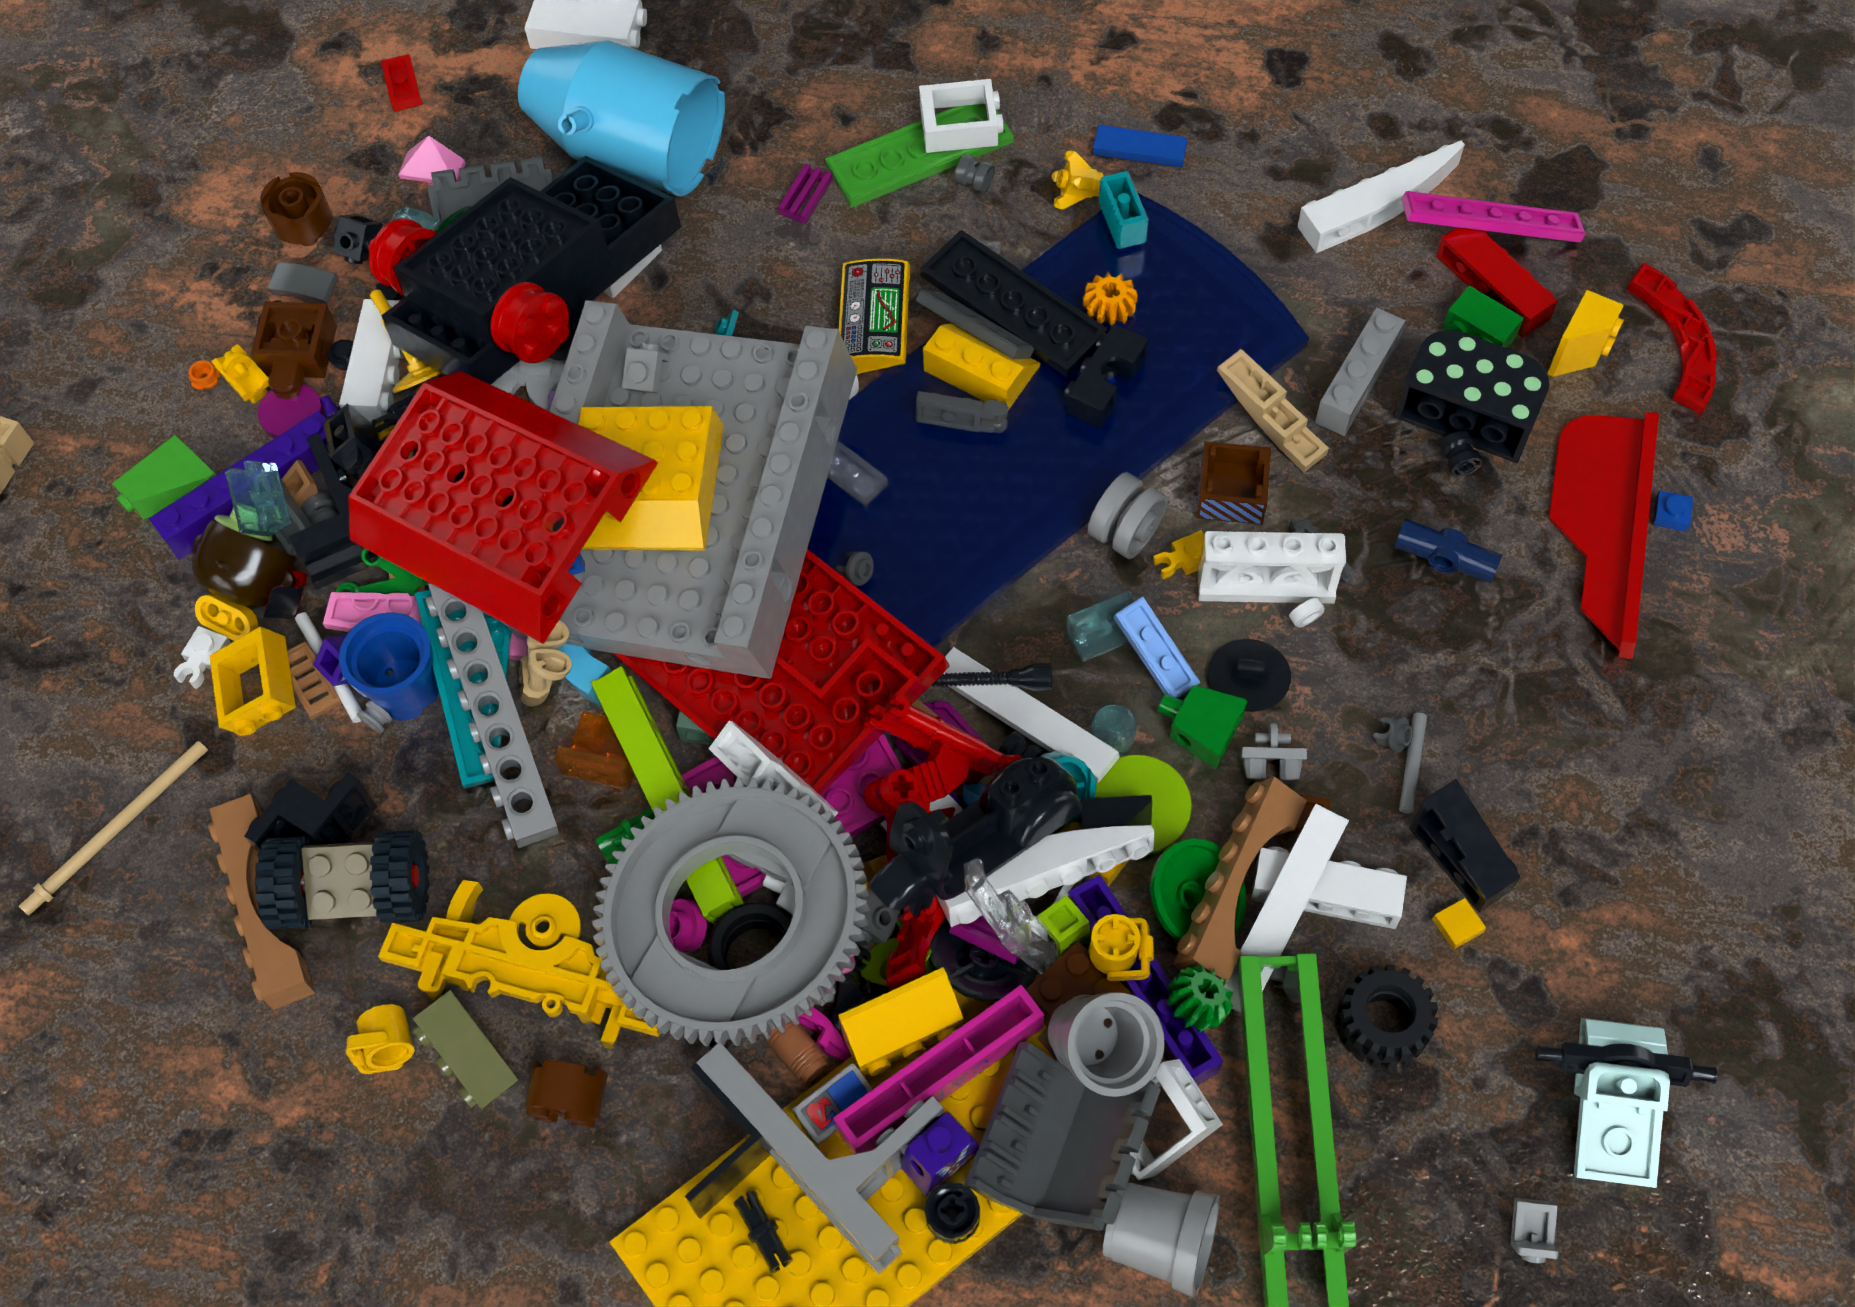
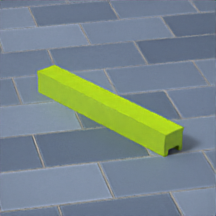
[591,666,745,925]

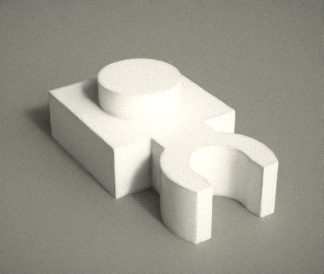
[174,626,231,689]

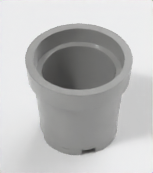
[1048,992,1164,1097]
[1103,1183,1220,1298]

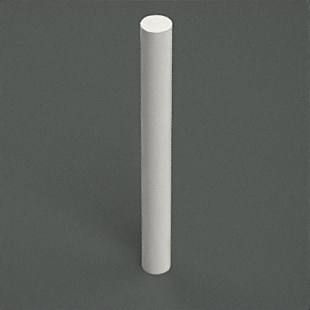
[295,612,363,723]

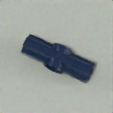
[1394,519,1502,583]

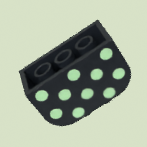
[1394,330,1549,464]

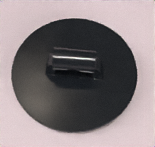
[1208,639,1291,712]

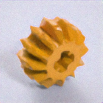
[1083,271,1138,327]

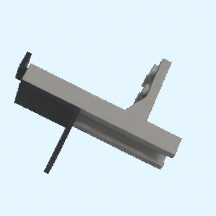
[685,1037,944,1275]

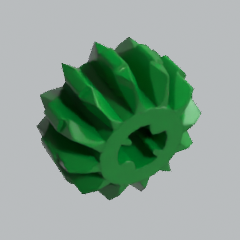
[1166,964,1233,1033]

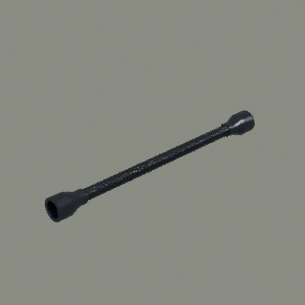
[930,663,1052,691]

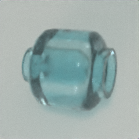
[1091,704,1137,755]

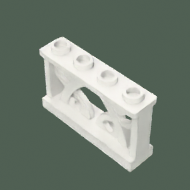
[1198,531,1346,604]

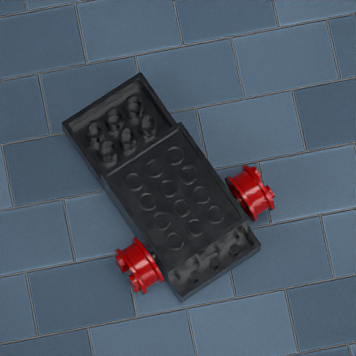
[368,156,681,385]

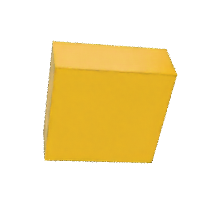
[1432,898,1486,950]

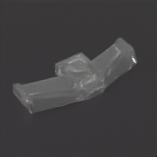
[964,858,1059,974]

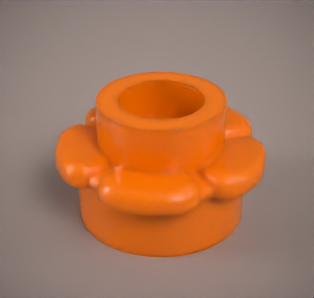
[188,360,220,390]

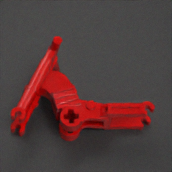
[864,695,1022,922]

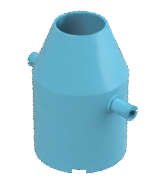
[518,40,725,196]

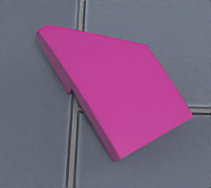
[799,1006,851,1062]

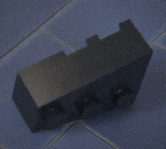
[1409,779,1520,913]

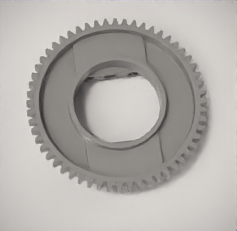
[593,778,870,1046]

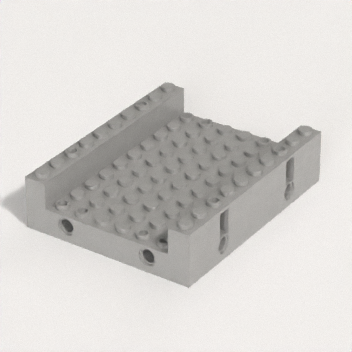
[502,300,857,679]

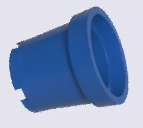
[339,612,439,721]

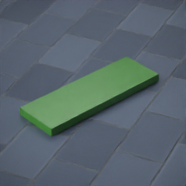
[825,104,1014,208]

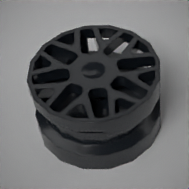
[925,1182,980,1244]

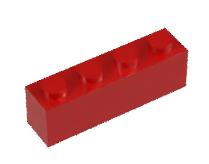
[1436,227,1558,338]

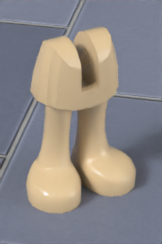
[519,620,572,707]

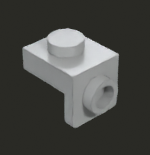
[622,343,670,393]
[1510,1198,1559,1263]

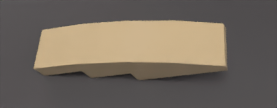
[1217,349,1329,473]

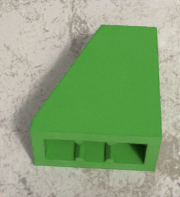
[112,435,216,519]

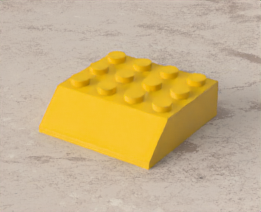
[578,406,724,551]

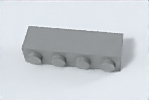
[1315,307,1406,436]

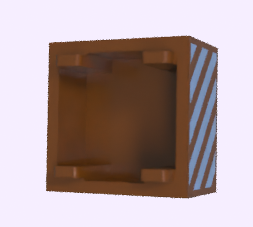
[1196,441,1271,525]

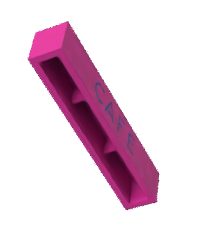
[833,985,1044,1155]

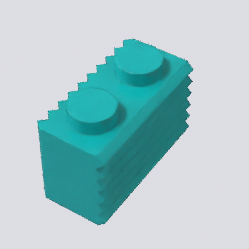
[1098,171,1149,249]

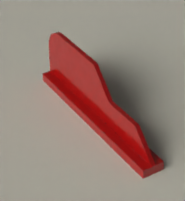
[1549,412,1659,659]

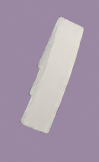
[708,720,838,817]

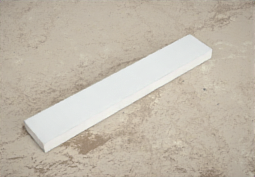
[944,647,1120,783]
[1224,804,1349,1014]

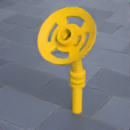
[370,290,442,393]

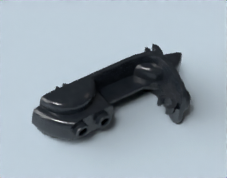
[869,756,1082,917]

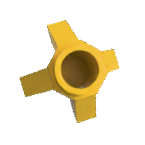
[1051,150,1104,210]

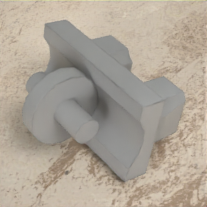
[1239,723,1307,780]

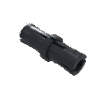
[733,1190,793,1273]

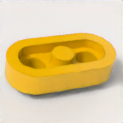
[195,593,258,641]

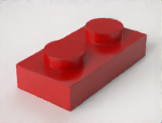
[381,54,423,112]

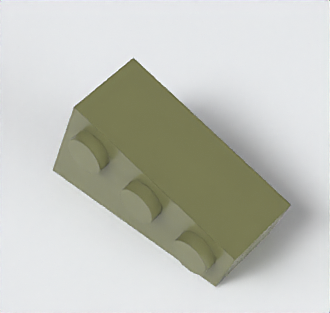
[412,990,519,1109]

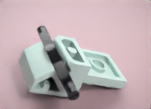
[1535,1018,1718,1188]

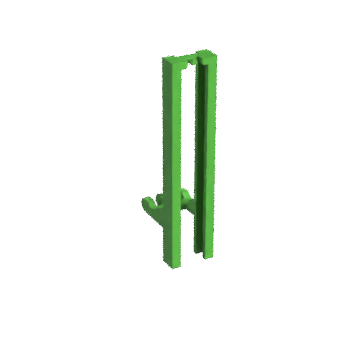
[1237,954,1356,1307]

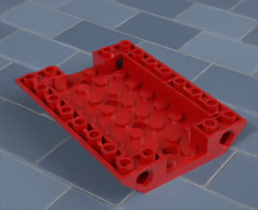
[348,371,658,644]

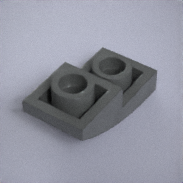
[267,262,338,304]

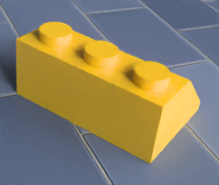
[923,323,1040,410]
[838,967,964,1077]

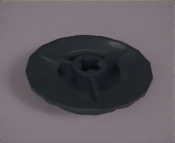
[930,922,1038,1001]

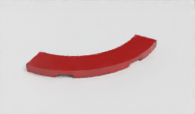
[1627,262,1717,415]
[886,895,946,991]

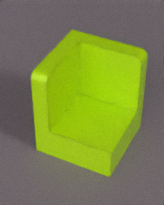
[1037,895,1091,957]

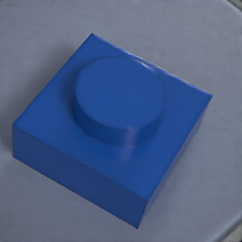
[1652,490,1693,532]

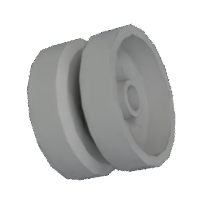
[1087,472,1168,560]

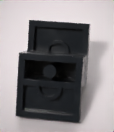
[244,772,377,852]

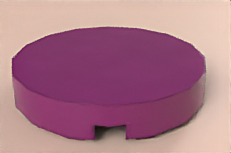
[257,384,324,439]

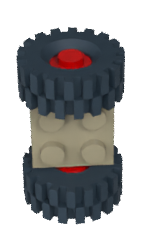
[255,830,430,930]

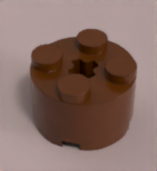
[260,172,333,246]
[524,1060,608,1129]

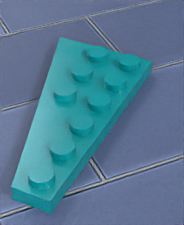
[414,589,512,789]

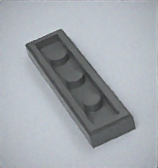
[916,290,1034,359]

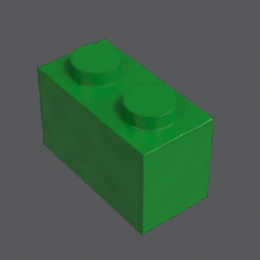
[1442,285,1524,348]

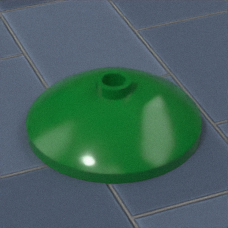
[1150,838,1247,941]

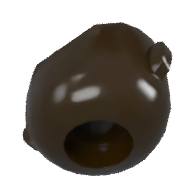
[192,520,297,608]

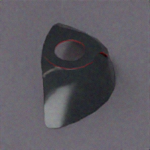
[263,570,308,619]

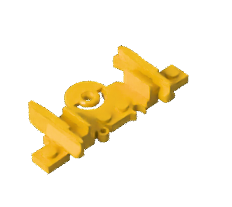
[378,880,661,1049]

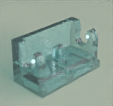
[225,461,291,537]
[1067,591,1134,662]

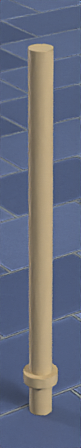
[18,741,208,916]

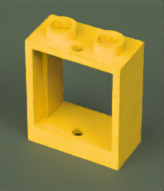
[209,626,296,736]

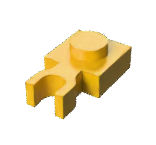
[1153,530,1205,580]

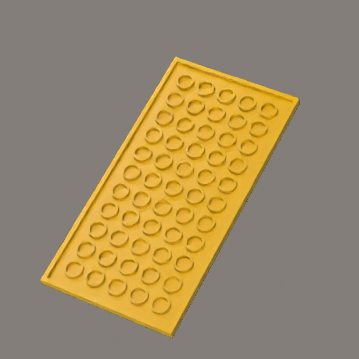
[610,988,1054,1307]

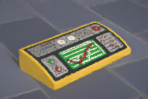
[838,259,910,374]

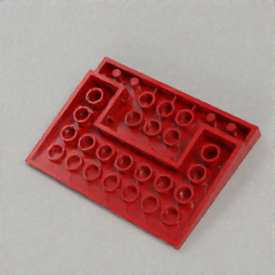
[613,549,950,795]

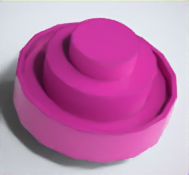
[669,898,707,952]

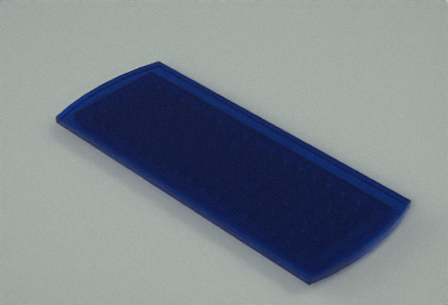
[807,193,1309,647]

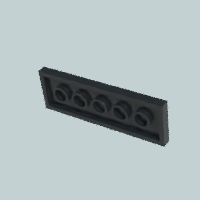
[920,230,1108,378]

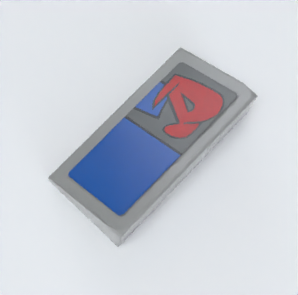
[793,1063,873,1146]

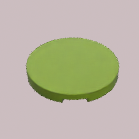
[1094,755,1191,858]

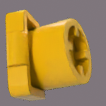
[1089,914,1154,981]
[345,1004,414,1074]

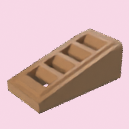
[287,642,342,720]

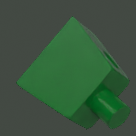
[1157,685,1248,769]

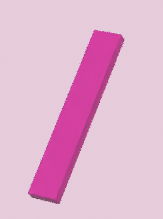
[1401,191,1586,243]

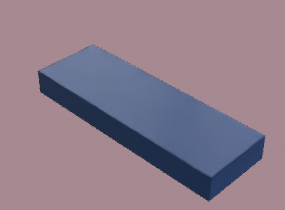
[1093,125,1188,167]

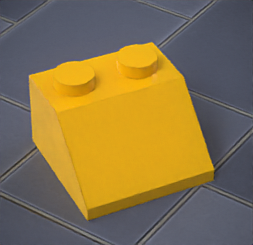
[1547,290,1624,377]

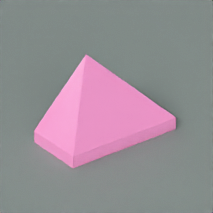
[398,136,466,183]

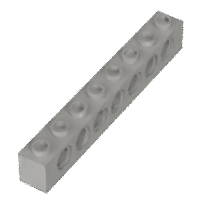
[425,584,559,848]

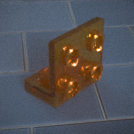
[554,712,634,790]

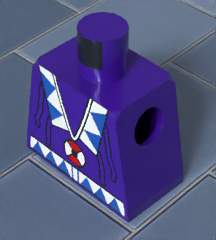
[901,1112,979,1198]

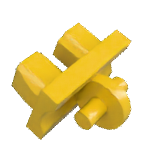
[211,344,270,404]

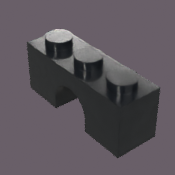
[1064,323,1149,429]

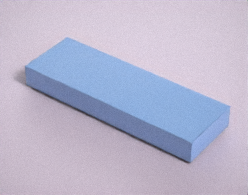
[1112,596,1201,698]

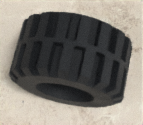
[1336,964,1439,1069]

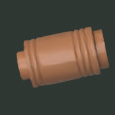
[765,1021,829,1084]

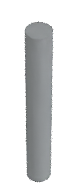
[1399,713,1427,814]

